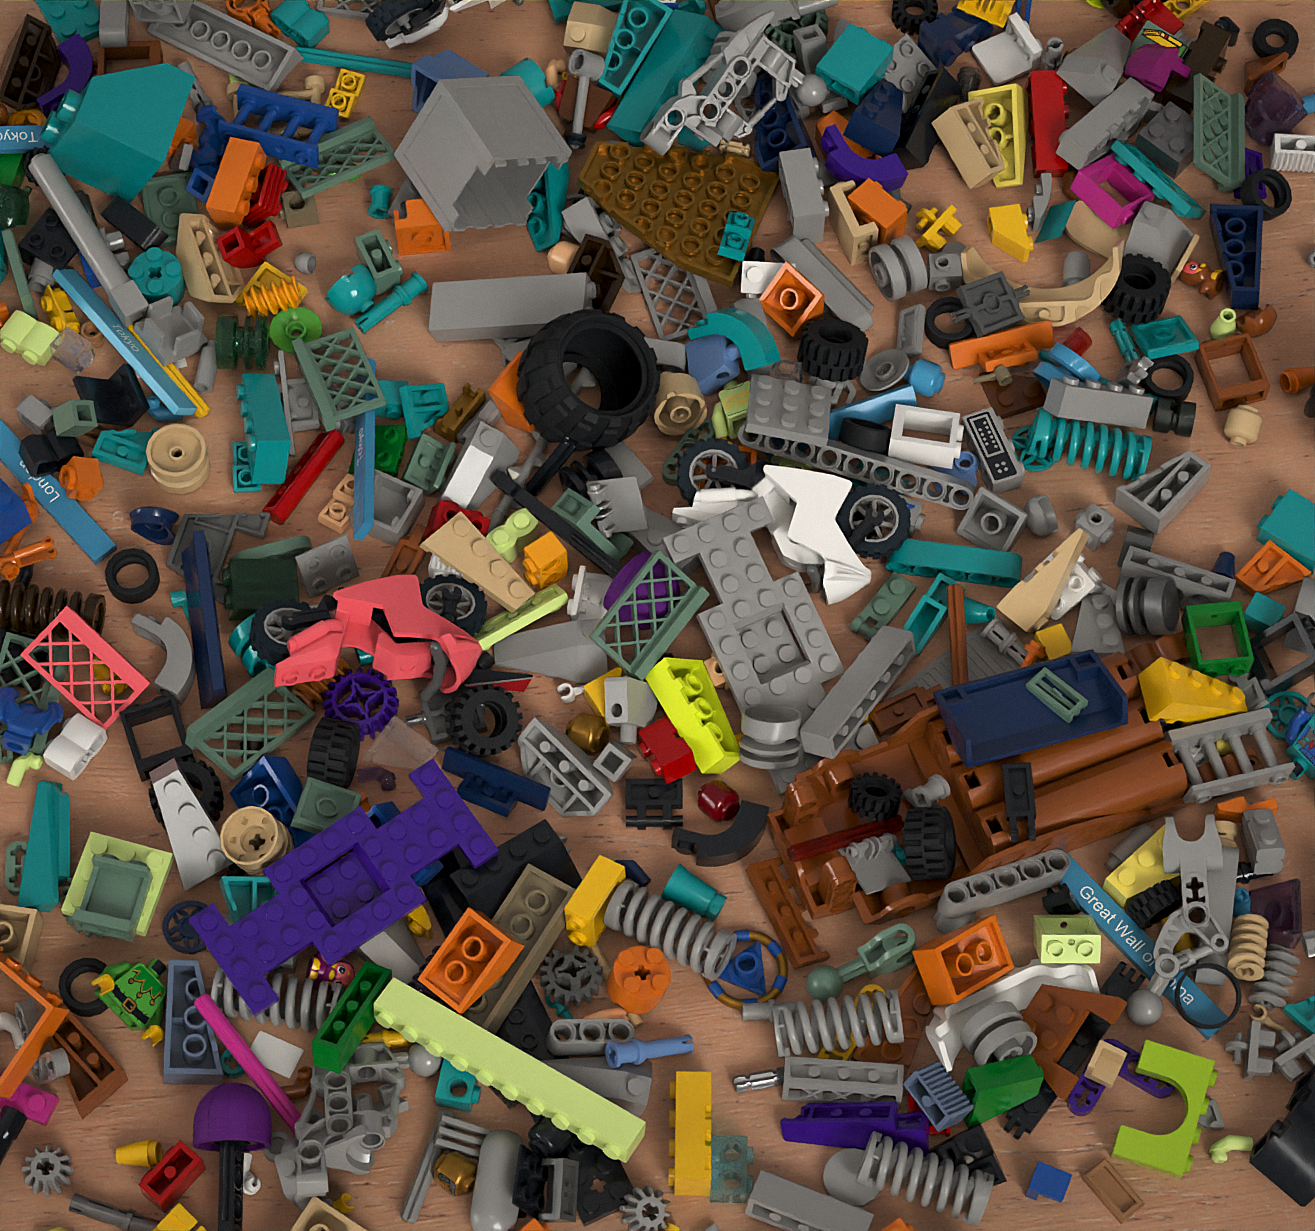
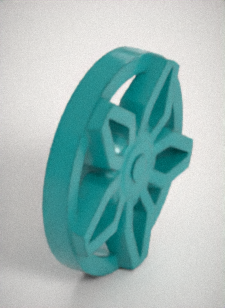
[1011,424,1056,472]
[1263,691,1315,741]

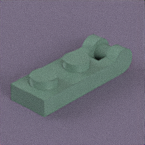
[849,572,917,642]

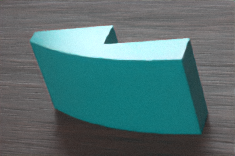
[718,211,755,262]
[232,441,262,493]

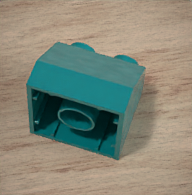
[39,63,196,204]

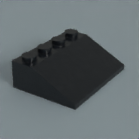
[447,819,582,920]

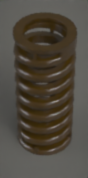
[0,579,106,641]

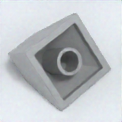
[1123,201,1193,276]

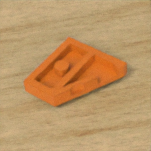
[1235,540,1311,596]

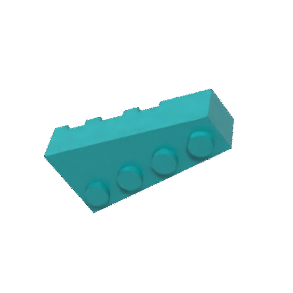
[596,0,673,101]
[236,373,291,484]

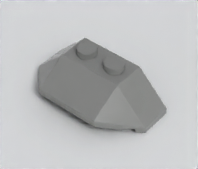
[518,717,614,817]

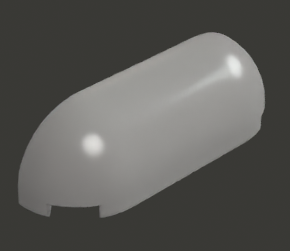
[470,1129,526,1231]

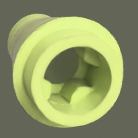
[1210,308,1236,340]

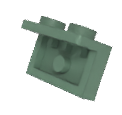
[401,433,456,496]

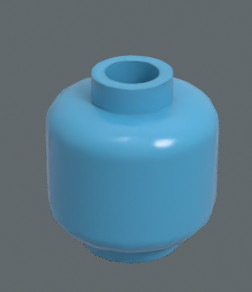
[904,359,946,397]

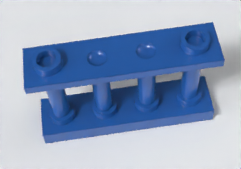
[218,84,339,169]

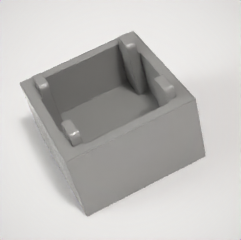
[349,469,425,547]

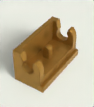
[433,383,486,444]

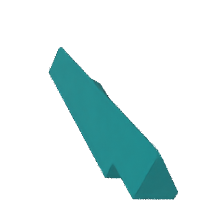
[17,781,70,913]

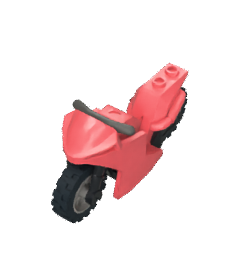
[249,574,487,701]

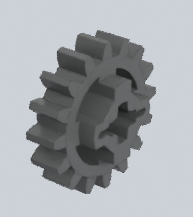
[540,945,603,1007]

